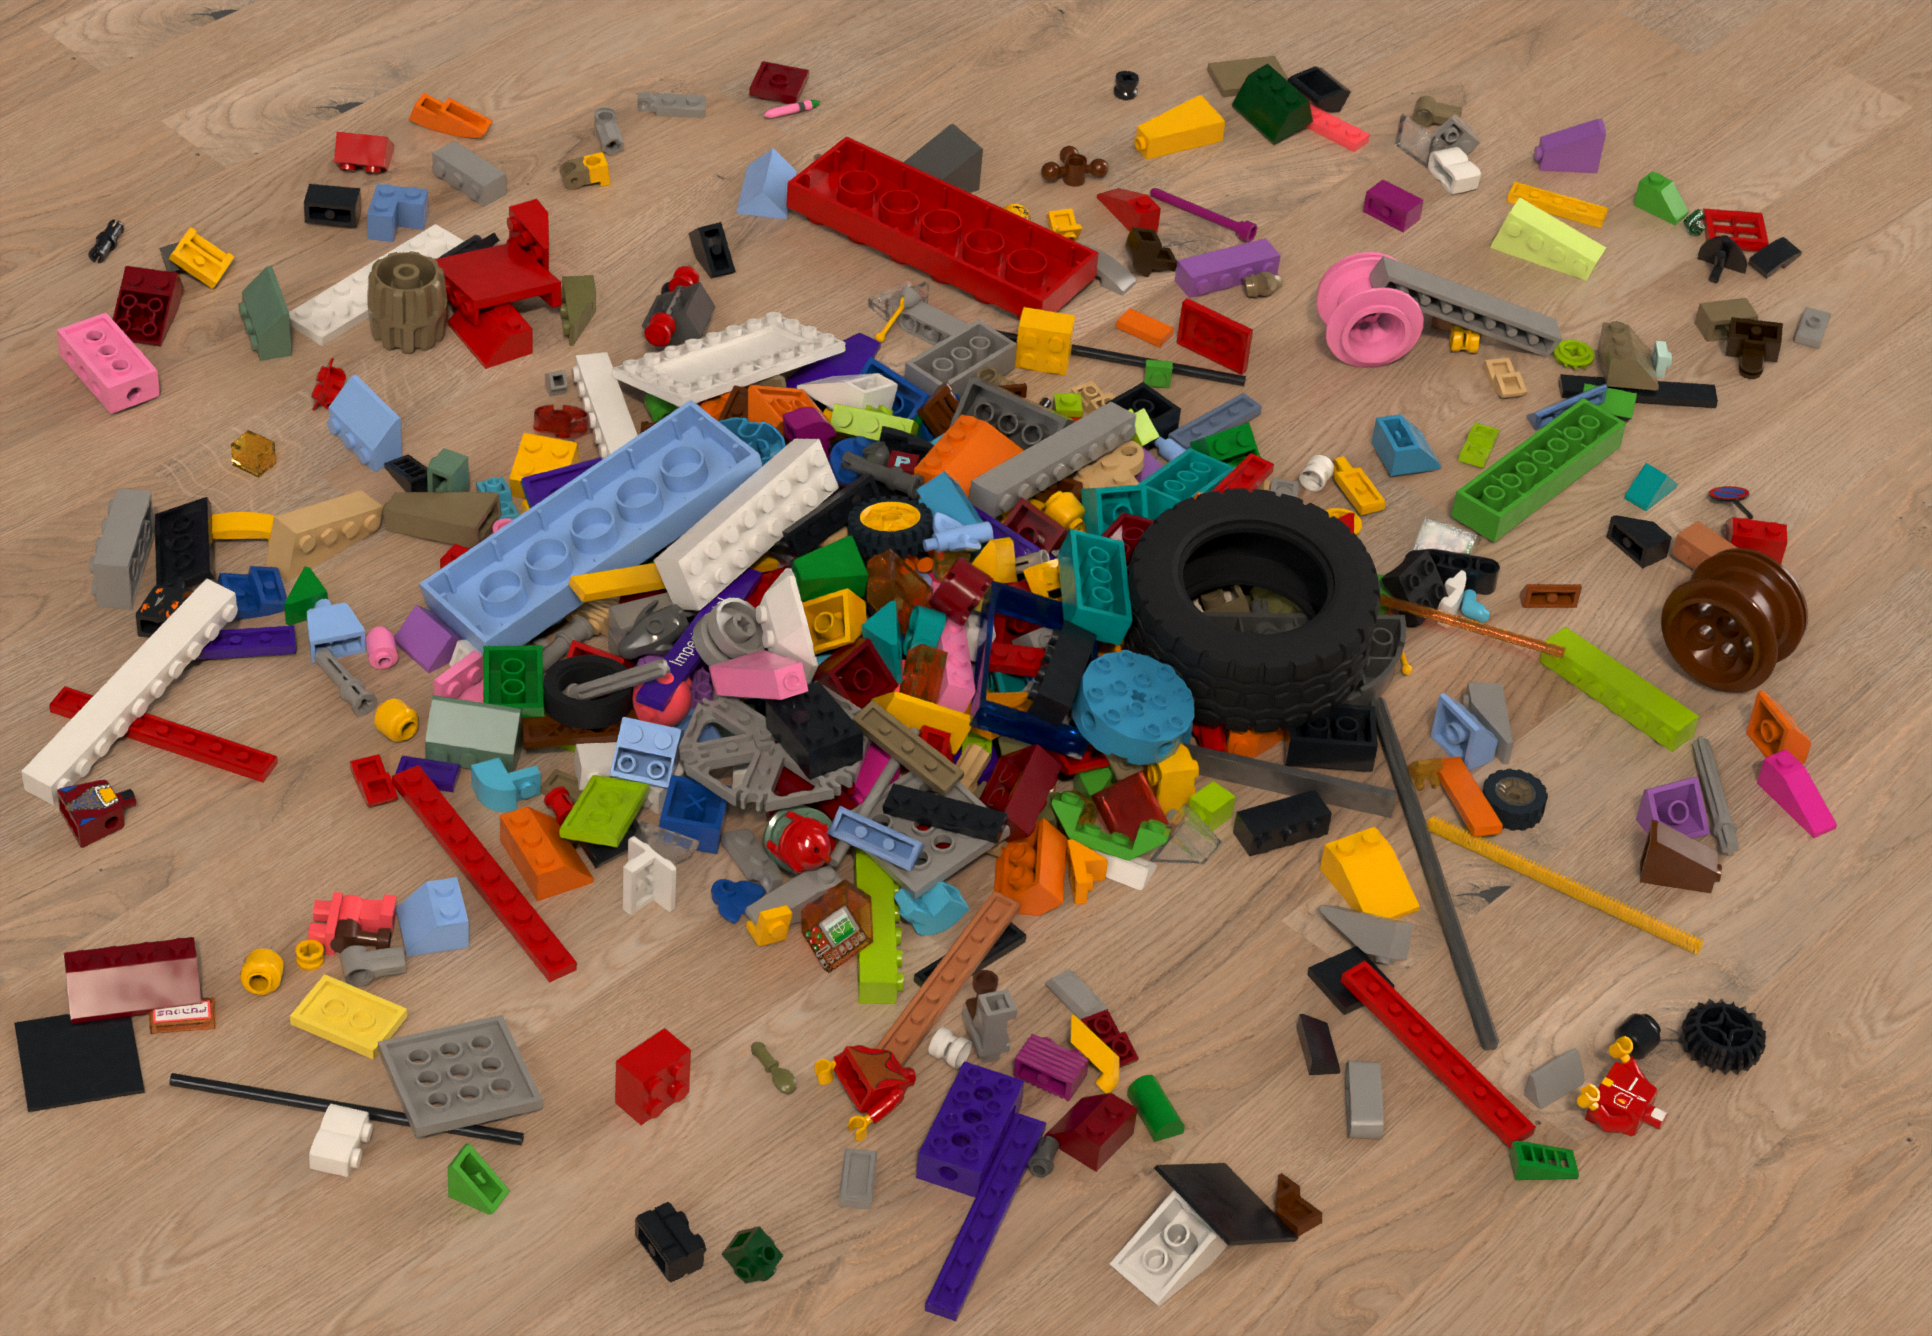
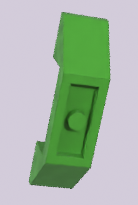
[1051,791,1171,861]

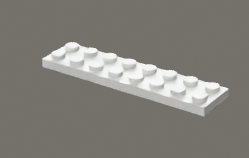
[289,224,464,346]

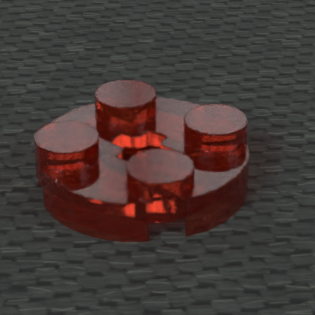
[533,405,588,439]

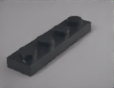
[883,783,1008,844]

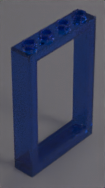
[969,581,1099,760]

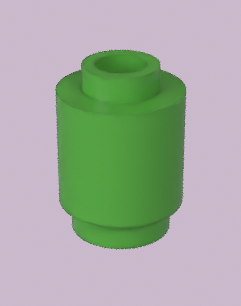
[644,393,677,422]

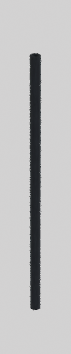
[996,330,1246,386]
[169,1073,524,1146]

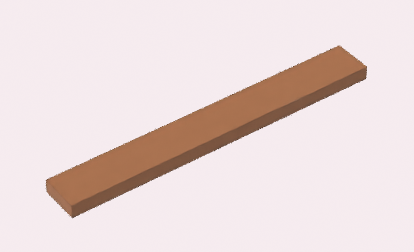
[875,891,1021,1068]

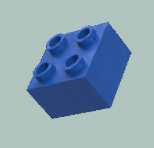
[658,775,731,854]

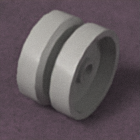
[693,598,765,666]

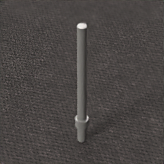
[829,727,920,867]

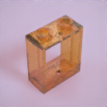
[867,548,933,636]

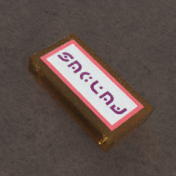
[149,997,216,1034]

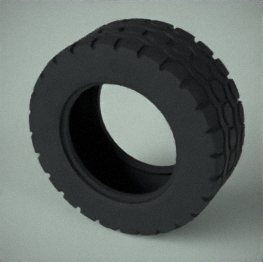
[1123,488,1380,732]

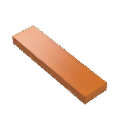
[1432,756,1503,837]

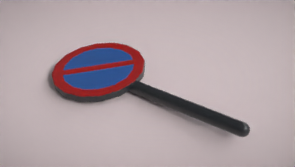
[1709,486,1753,519]

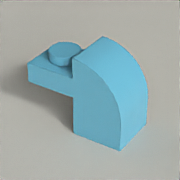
[471,758,541,812]
[894,881,970,936]

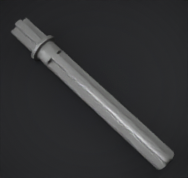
[562,659,670,700]
[1692,736,1739,856]

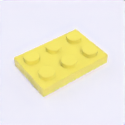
[290,974,407,1060]

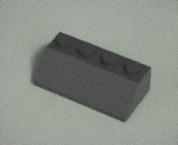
[949,376,1075,451]

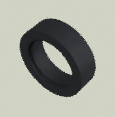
[543,655,633,729]

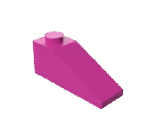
[1757,749,1837,838]

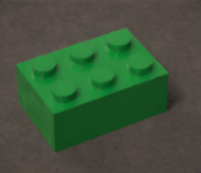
[483,645,544,718]

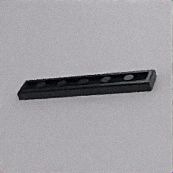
[1559,374,1718,408]

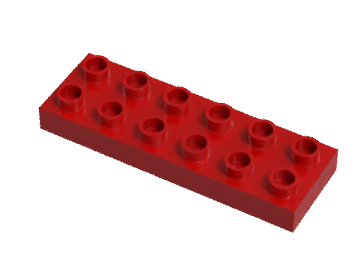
[786,136,1099,320]

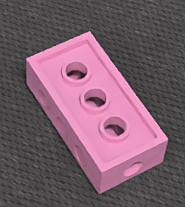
[57,313,160,414]

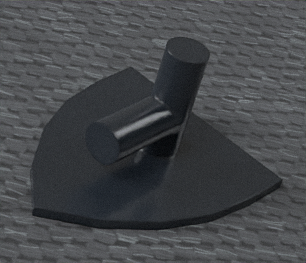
[1697,235,1747,283]

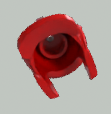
[766,811,836,874]

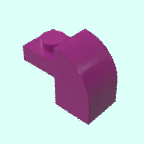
[782,407,836,457]

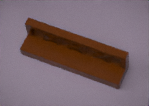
[522,710,639,749]

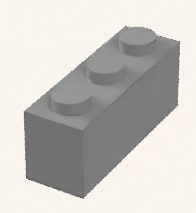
[432,141,507,207]

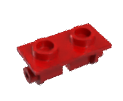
[311,358,346,411]

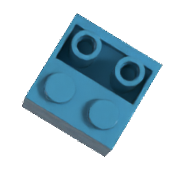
[1371,414,1441,476]

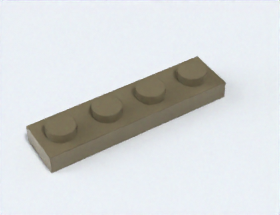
[853,700,964,797]

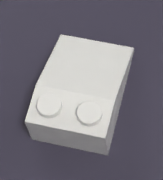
[1110,1190,1228,1306]

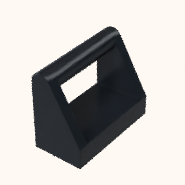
[1287,66,1351,112]

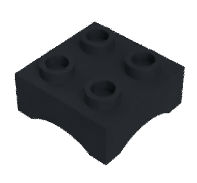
[1381,549,1448,627]

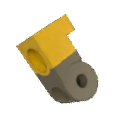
[559,152,611,190]

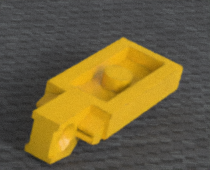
[1333,456,1386,515]

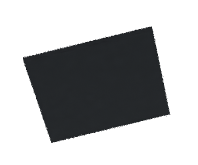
[14,1014,145,1112]
[1154,1163,1299,1245]

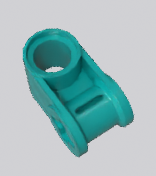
[902,605,946,665]

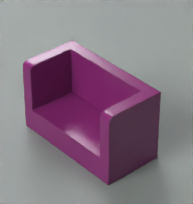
[1363,179,1424,233]

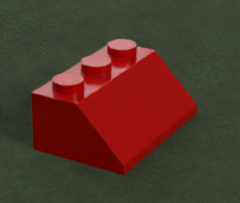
[448,302,533,369]

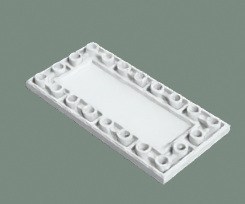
[612,312,845,407]

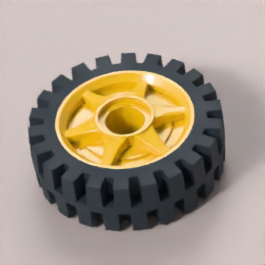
[848,496,933,560]

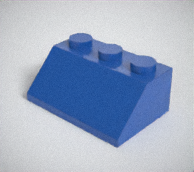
[860,356,932,419]

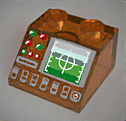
[801,879,873,973]

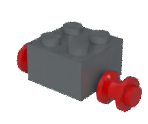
[642,266,716,351]

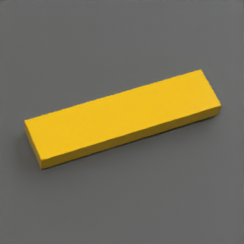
[1506,182,1609,228]

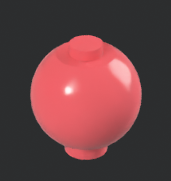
[632,673,692,727]

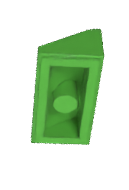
[1583,383,1637,419]

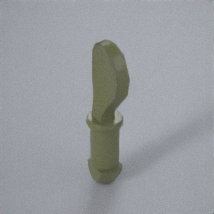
[751,1042,796,1094]

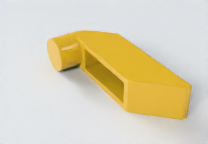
[1071,1014,1119,1093]

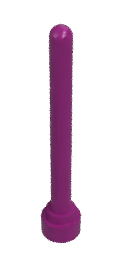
[1150,188,1258,242]

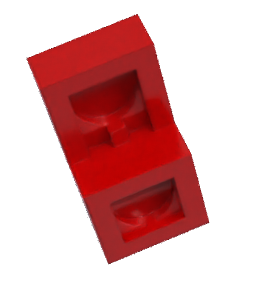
[350,754,398,807]

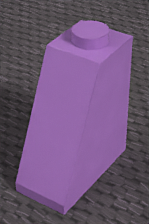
[1534,119,1606,173]

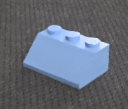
[327,375,402,472]

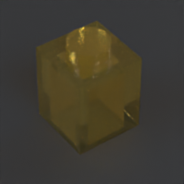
[231,430,276,478]

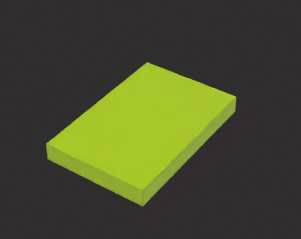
[559,775,650,847]

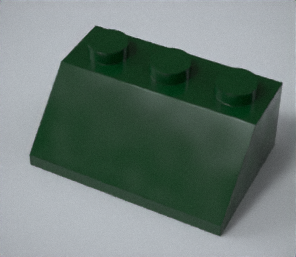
[1232,63,1313,145]

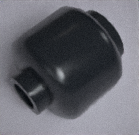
[1614,1013,1661,1060]

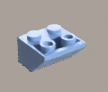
[609,717,685,788]

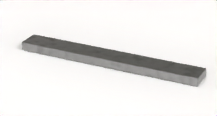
[1181,742,1397,818]

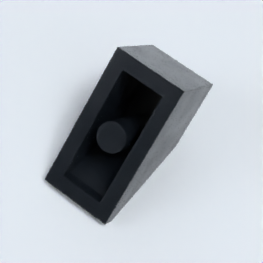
[688,222,736,278]
[1606,515,1672,569]

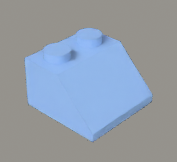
[1430,693,1498,771]
[396,877,469,957]

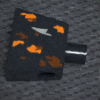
[136,580,194,638]

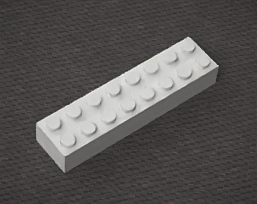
[654,439,839,611]

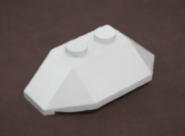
[756,568,818,682]

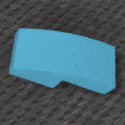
[476,477,520,520]

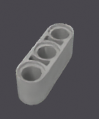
[898,301,969,346]
[1345,1060,1384,1140]

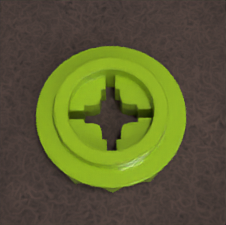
[1553,340,1595,370]

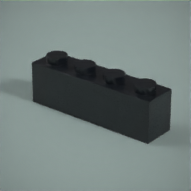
[1027,620,1097,728]

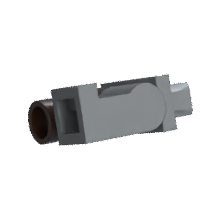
[962,970,1017,1063]

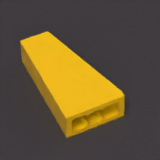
[1134,95,1225,160]

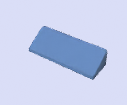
[1527,384,1607,430]
[828,806,925,871]

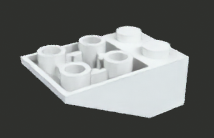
[797,373,898,411]

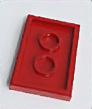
[1176,298,1253,375]

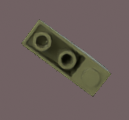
[560,275,596,346]

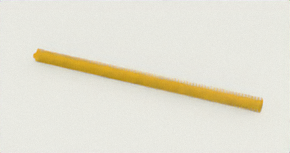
[1427,814,1703,955]

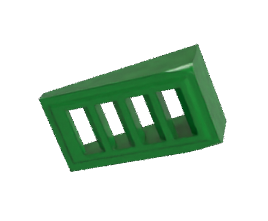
[1509,1141,1579,1180]

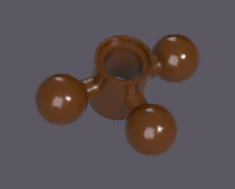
[1041,145,1109,187]

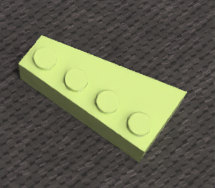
[1490,197,1606,281]

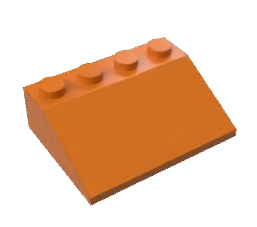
[914,414,1024,499]

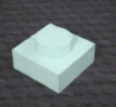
[1652,341,1672,378]

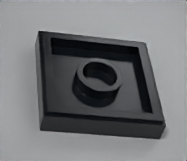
[1307,946,1395,1015]

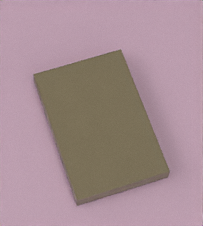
[1207,56,1288,97]

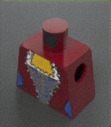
[57,779,136,848]

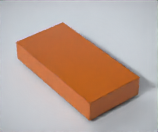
[1116,308,1174,347]

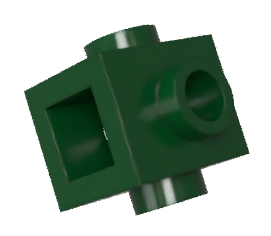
[722,1226,784,1284]

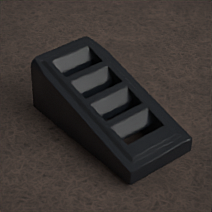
[384,454,428,492]

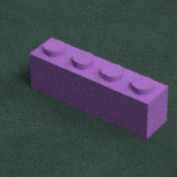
[1175,238,1281,298]

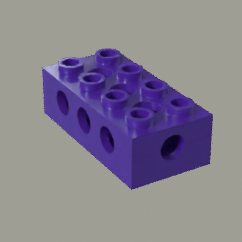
[916,1061,1025,1198]

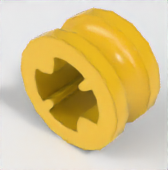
[295,940,324,971]

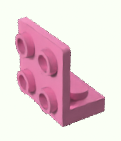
[433,650,483,703]

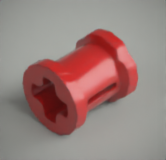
[543,786,574,826]

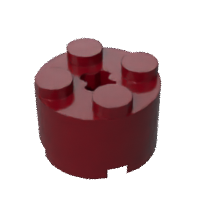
[928,556,994,627]

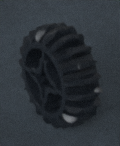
[1681,998,1766,1075]

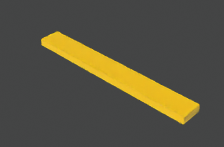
[568,551,779,602]

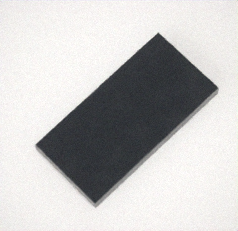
[155,497,214,587]

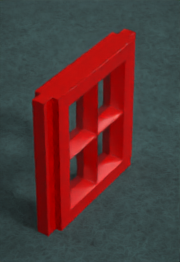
[1702,208,1769,251]

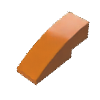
[409,93,493,138]

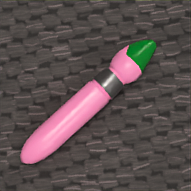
[764,99,820,118]

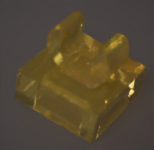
[1407,758,1443,791]

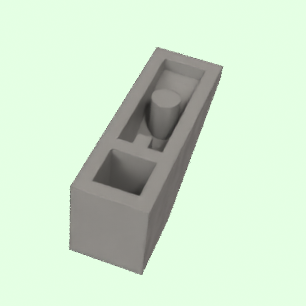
[1460,682,1513,764]
[745,865,846,927]
[1319,905,1413,964]

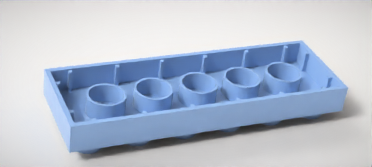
[419,400,762,654]

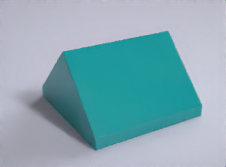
[861,601,903,684]

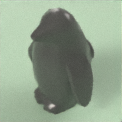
[617,600,689,660]

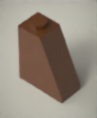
[1640,820,1722,893]

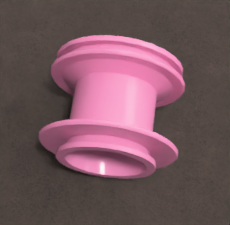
[1317,252,1424,368]

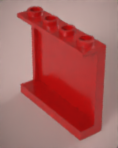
[435,242,562,325]

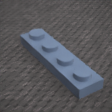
[1168,393,1262,450]

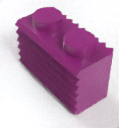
[1013,1033,1089,1101]

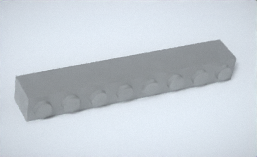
[1369,256,1562,357]
[969,402,1137,518]

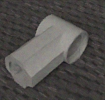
[594,107,624,156]
[340,945,406,988]

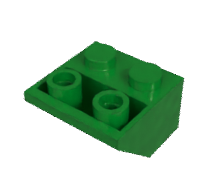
[1190,423,1260,468]

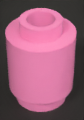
[366,626,398,669]

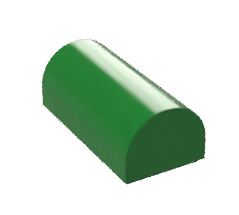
[1127,1075,1185,1142]

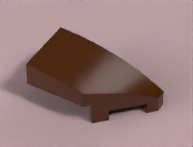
[1276,1173,1322,1236]

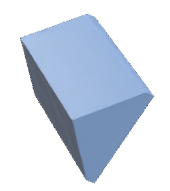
[737,148,797,220]

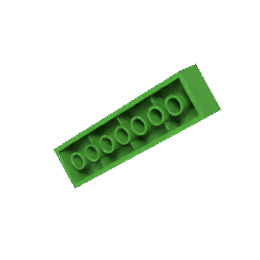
[1451,398,1626,542]

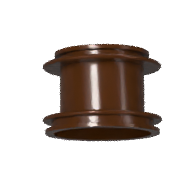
[1661,548,1808,693]

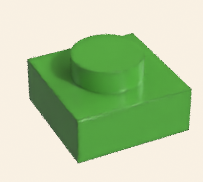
[1143,360,1173,388]

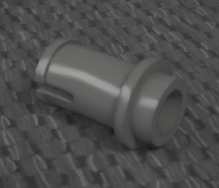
[1028,1136,1059,1178]

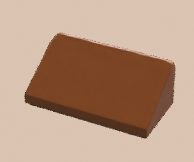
[1519,584,1582,608]

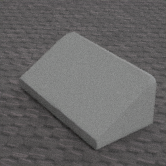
[1524,1048,1584,1109]

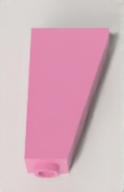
[709,650,808,700]

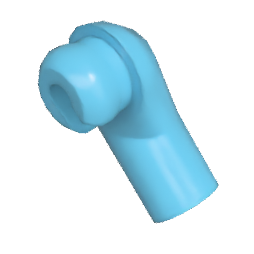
[1461,589,1490,623]

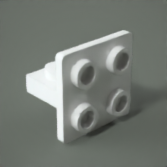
[623,836,676,916]

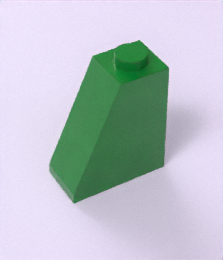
[792,536,868,601]

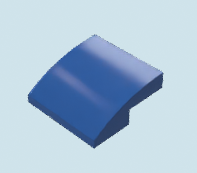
[217,566,287,619]

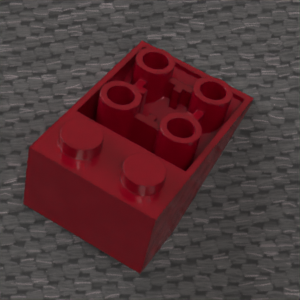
[112,266,184,347]

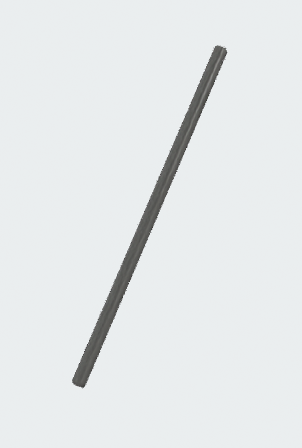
[1370,697,1499,1051]

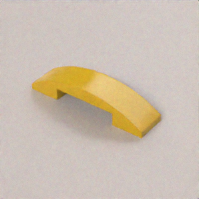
[212,512,275,543]

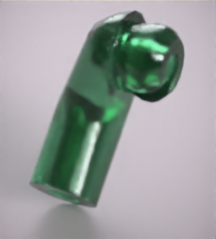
[1683,209,1705,236]

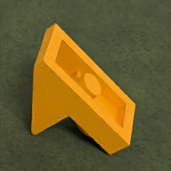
[1065,839,1108,905]

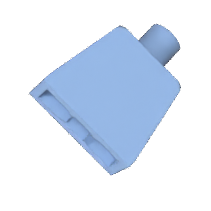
[307,599,366,663]

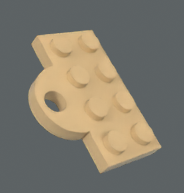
[1066,440,1144,489]

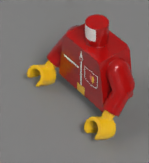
[1577,1036,1668,1136]

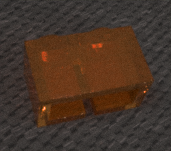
[899,644,948,704]

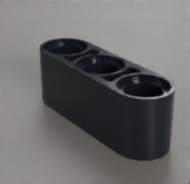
[1428,548,1500,595]

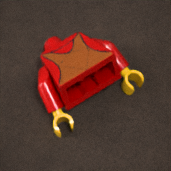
[814,1045,916,1141]

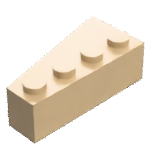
[266,490,383,581]

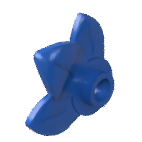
[711,879,766,924]

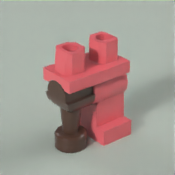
[308,892,396,955]

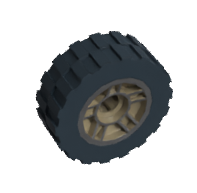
[1482,769,1548,831]

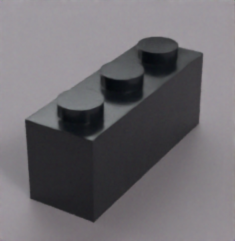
[1233,790,1332,857]

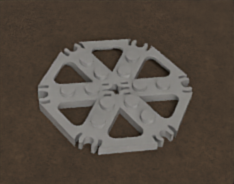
[679,680,872,812]

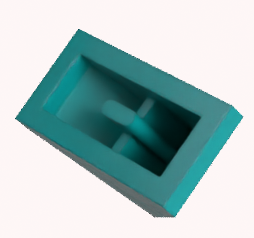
[1624,463,1678,511]

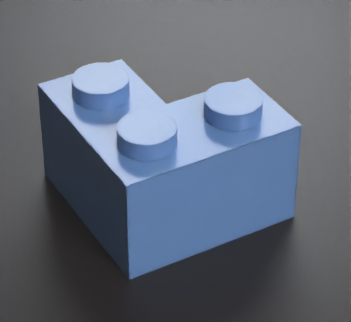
[367,184,429,242]

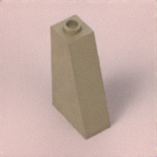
[382,492,502,548]

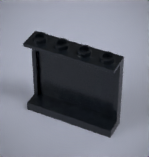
[768,473,882,557]

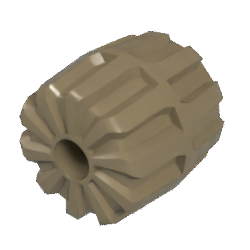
[367,251,448,354]

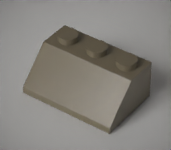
[1598,321,1659,391]

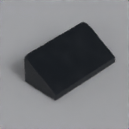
[1296,1014,1341,1075]

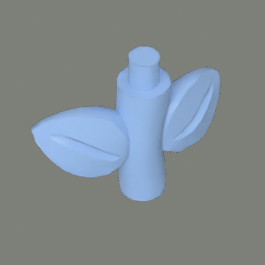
[923,512,993,553]

